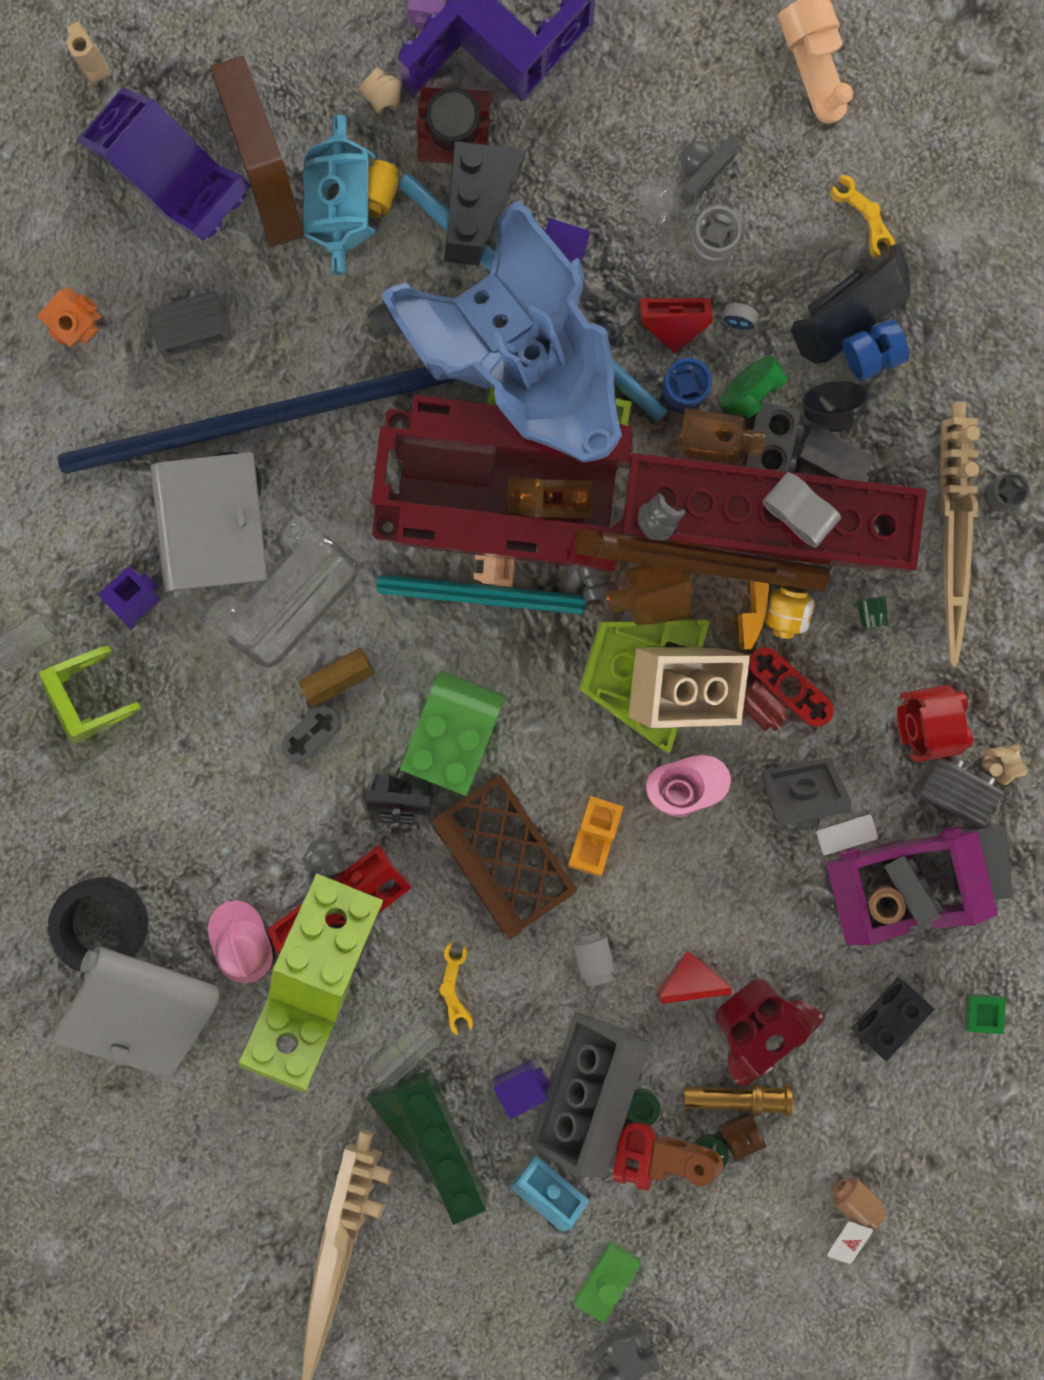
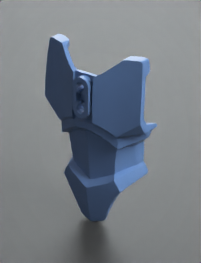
[382,201,622,462]

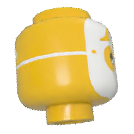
[764,586,815,639]

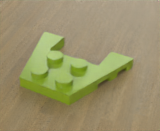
[578,620,710,753]

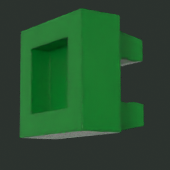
[964,994,1006,1034]

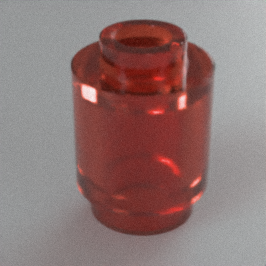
[743,679,789,731]

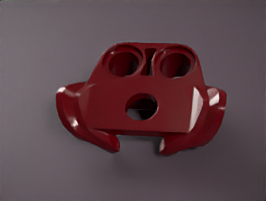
[715,979,824,1087]

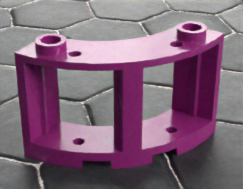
[826,827,998,945]

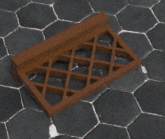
[429,774,578,940]

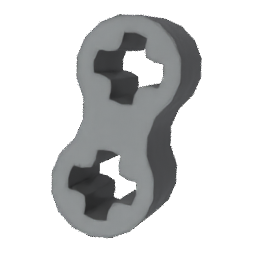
[762,472,841,548]

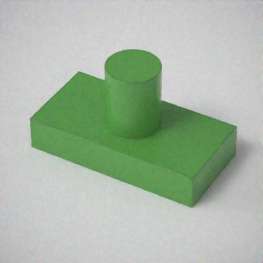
[573,1240,641,1324]

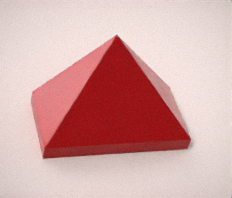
[639,298,713,353]
[657,951,732,1004]

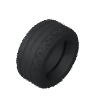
[47,877,148,973]

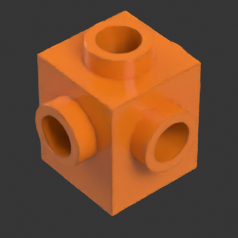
[37,286,102,348]

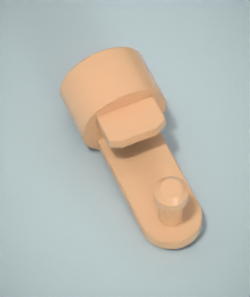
[778,0,853,124]

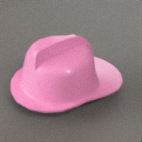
[646,755,731,817]
[207,900,273,984]

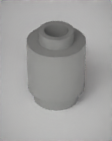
[573,931,615,986]

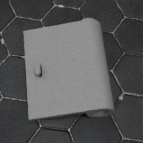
[151,452,268,599]
[51,946,219,1078]

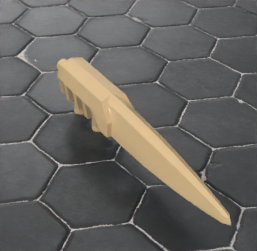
[938,402,980,668]
[302,1129,393,1380]

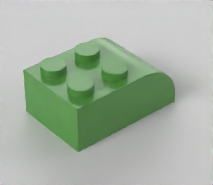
[400,670,506,796]

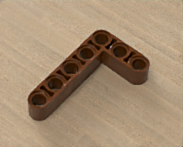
[210,55,304,248]

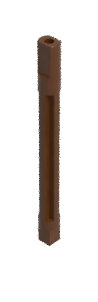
[573,529,831,592]

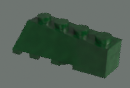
[366,1068,487,1225]

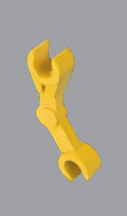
[829,175,895,259]
[439,942,473,1035]

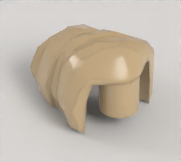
[359,67,404,115]
[981,744,1028,786]

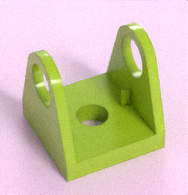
[39,645,141,745]

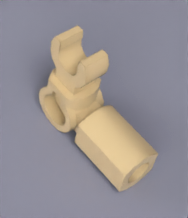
[66,21,112,85]

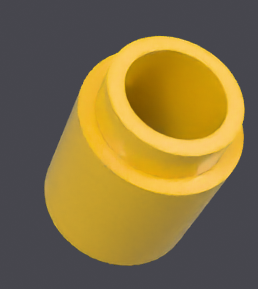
[368,160,400,218]

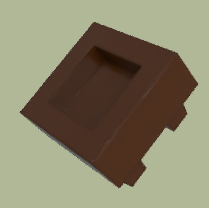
[718,1111,767,1161]

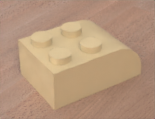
[628,647,750,728]

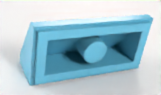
[509,1155,589,1232]

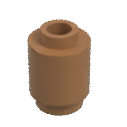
[869,883,906,924]
[833,1177,886,1230]

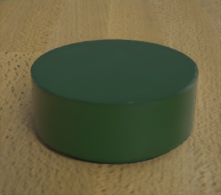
[627,1088,660,1125]

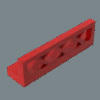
[267,845,412,954]

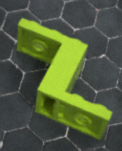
[238,873,383,1093]

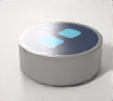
[721,303,759,331]

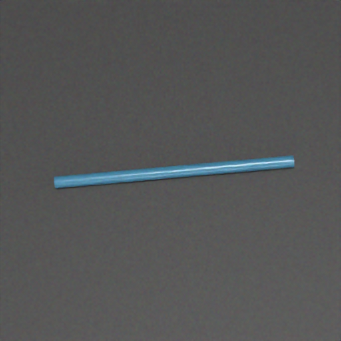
[398,173,668,424]

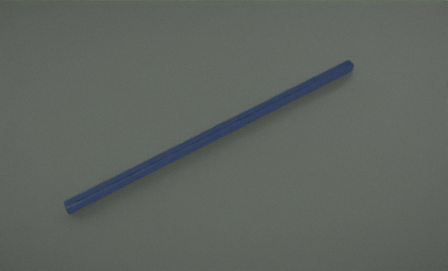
[57,325,606,474]

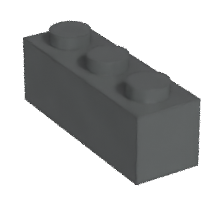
[884,856,943,928]

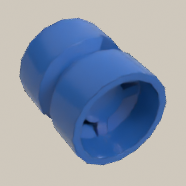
[843,319,909,381]
[661,358,712,414]

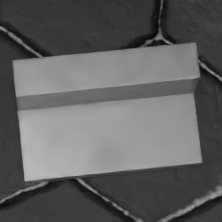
[796,424,876,482]

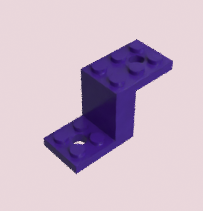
[398,0,595,102]
[77,87,251,241]

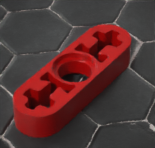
[748,647,834,726]

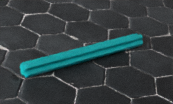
[376,575,585,614]

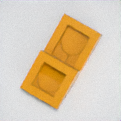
[737,581,769,650]
[567,796,624,877]

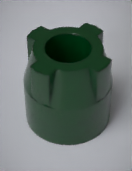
[857,597,889,629]

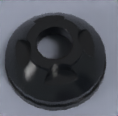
[802,381,868,432]

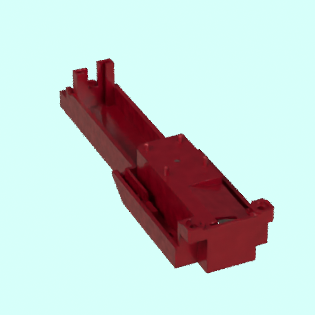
[371,395,926,572]

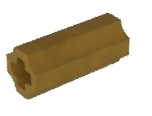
[298,648,376,708]

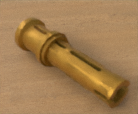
[684,1083,793,1117]

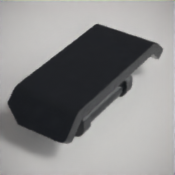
[791,244,911,364]

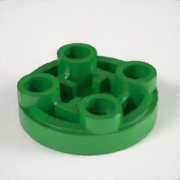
[719,356,787,418]

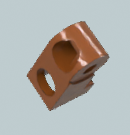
[649,1135,723,1187]

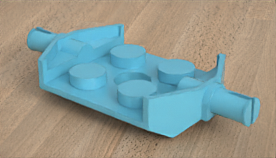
[303,115,375,275]

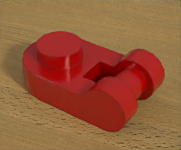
[613,1123,657,1191]

